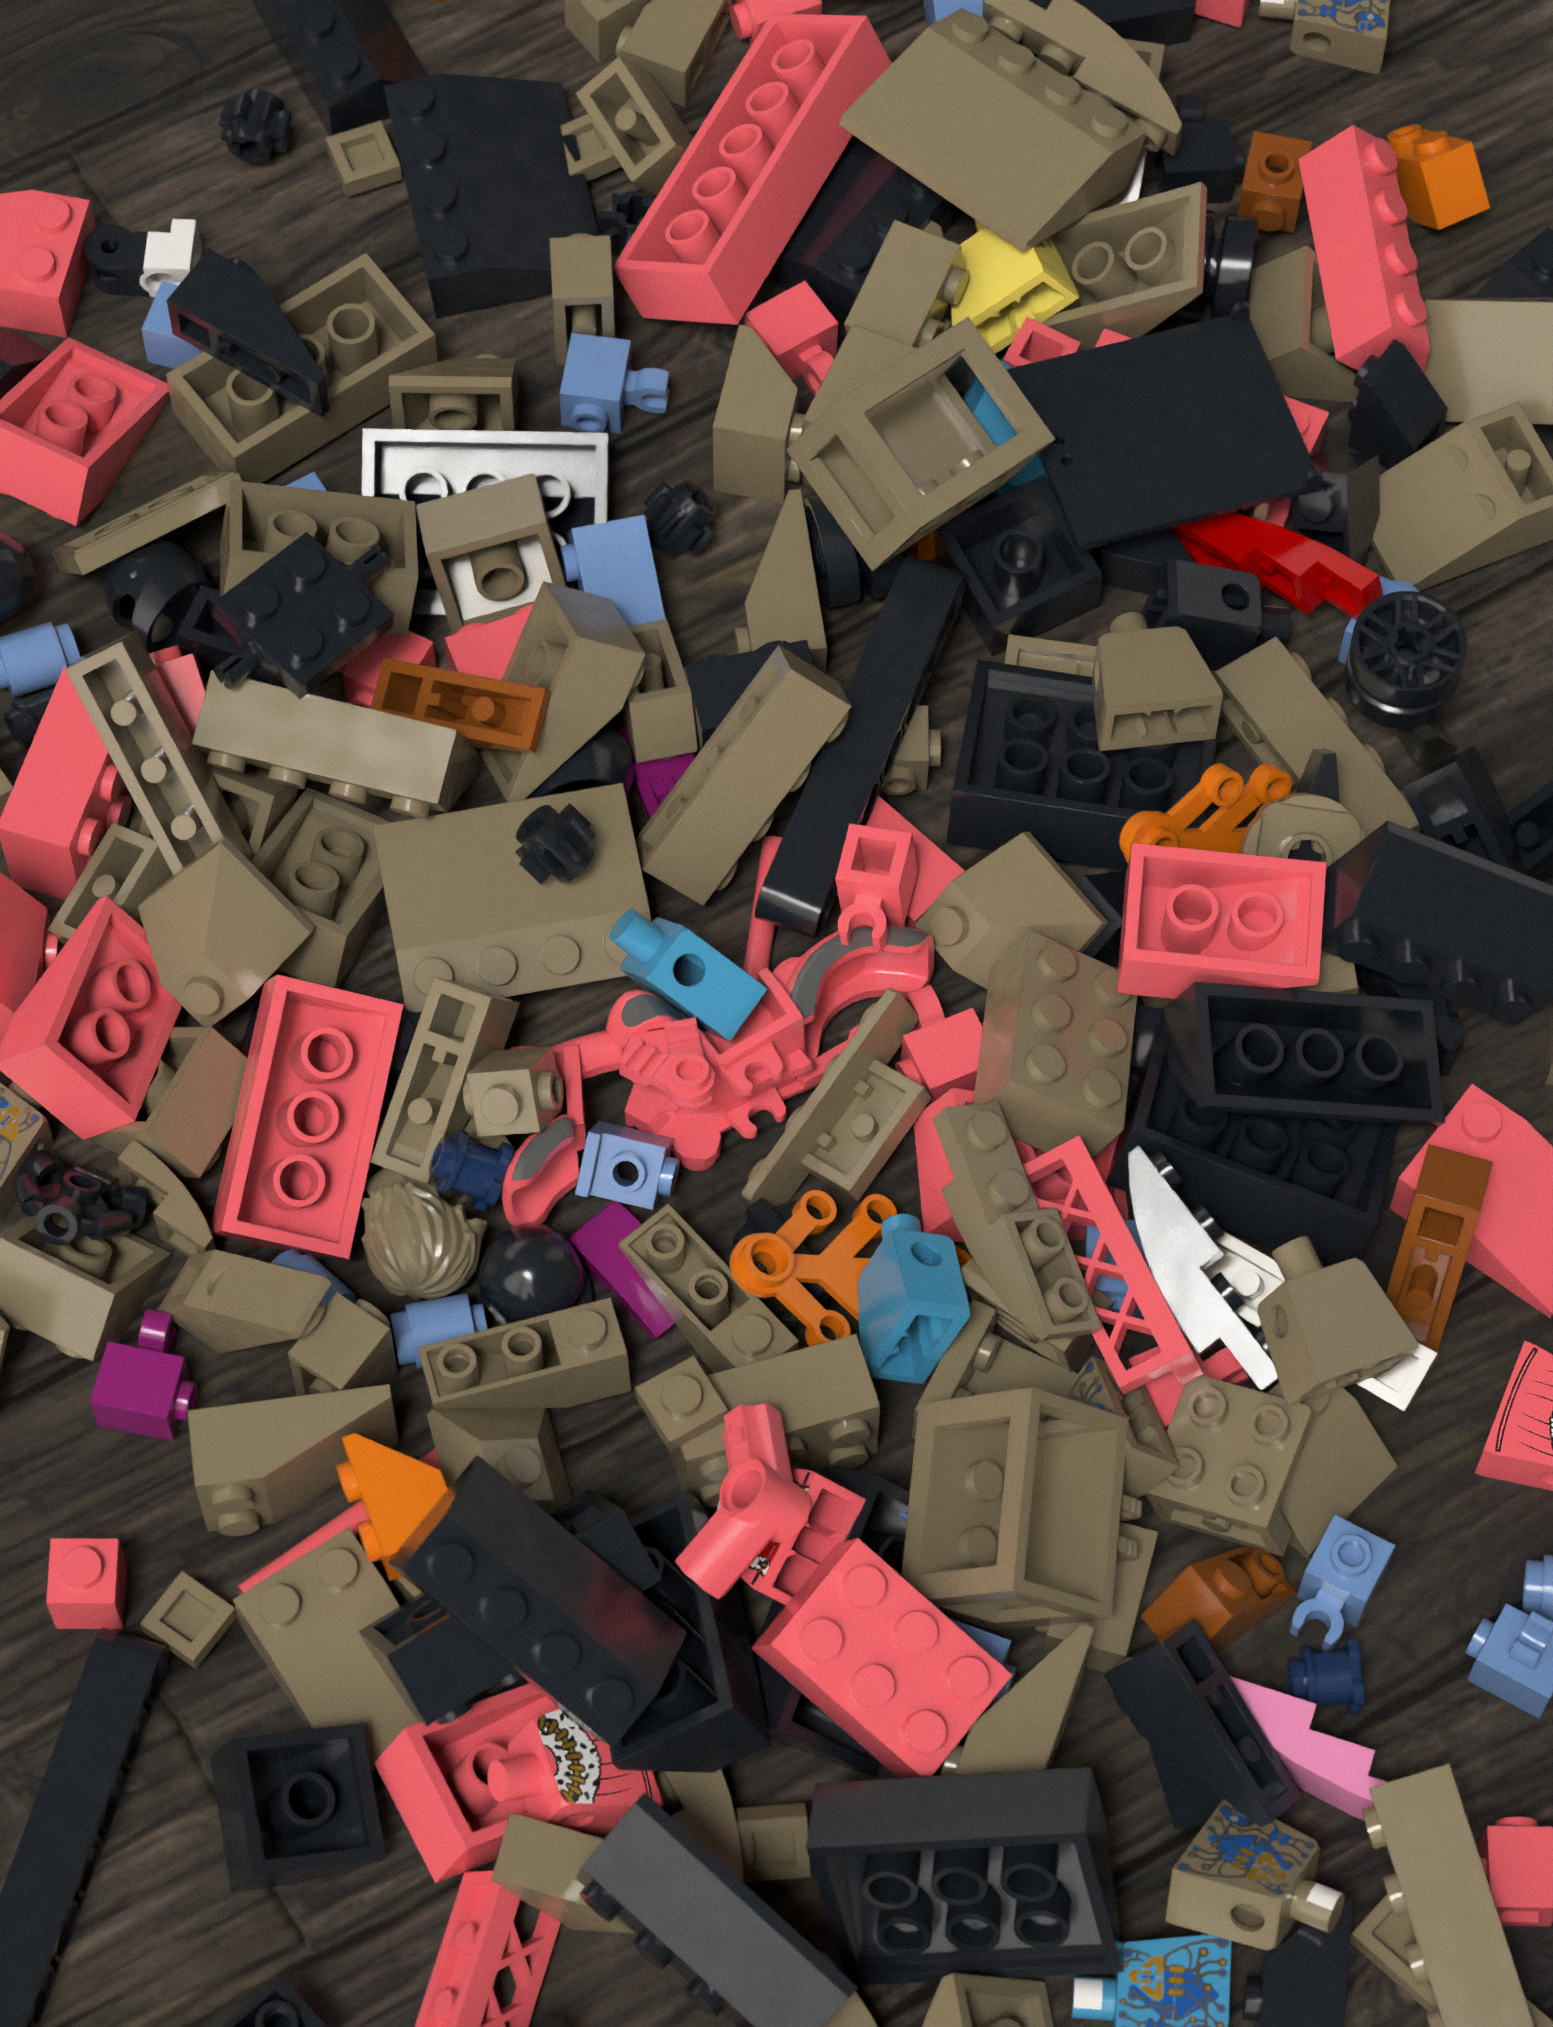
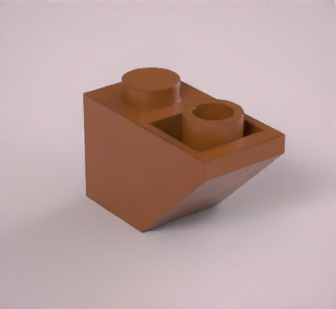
[1140,1546,1298,1655]

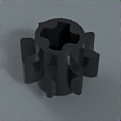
[218,89,294,163]
[598,188,654,256]
[643,481,717,556]
[515,804,595,884]

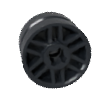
[1171,210,1258,320]
[804,496,903,608]
[1344,591,1467,729]

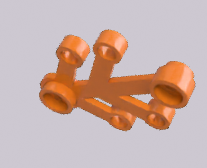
[1119,763,1292,863]
[729,1190,972,1347]

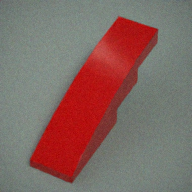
[1169,511,1383,620]

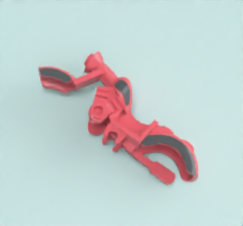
[502,924,934,1226]

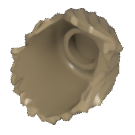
[361,1181,487,1302]

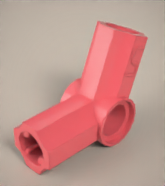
[675,1403,811,1599]

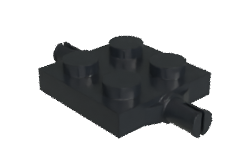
[212,532,394,699]

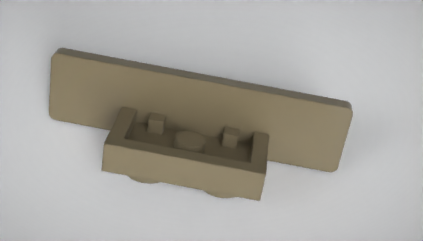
[742,987,932,1208]

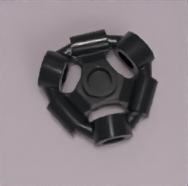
[13,1150,146,1246]

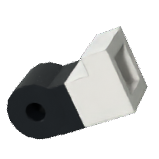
[84,219,203,297]

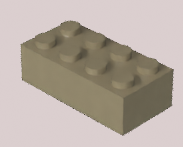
[166,253,438,484]

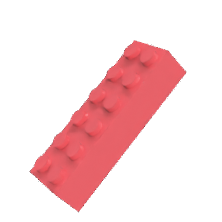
[612,13,892,325]

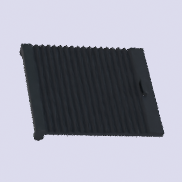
[1007,302,1324,552]

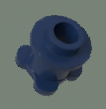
[429,1130,513,1211]
[1287,1639,1364,1714]

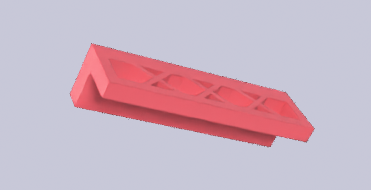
[1023,1135,1204,1395]
[415,1871,561,2027]

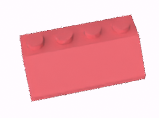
[1298,125,1430,374]
[210,974,403,1260]

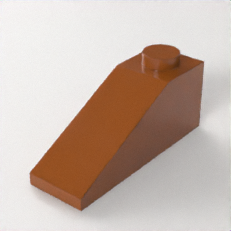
[370,658,551,753]
[1385,1144,1493,1353]

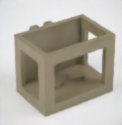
[786,317,1055,572]
[901,1387,1142,1630]

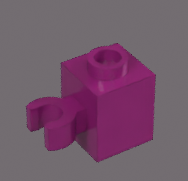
[90,1309,197,1441]

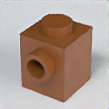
[1238,131,1312,233]

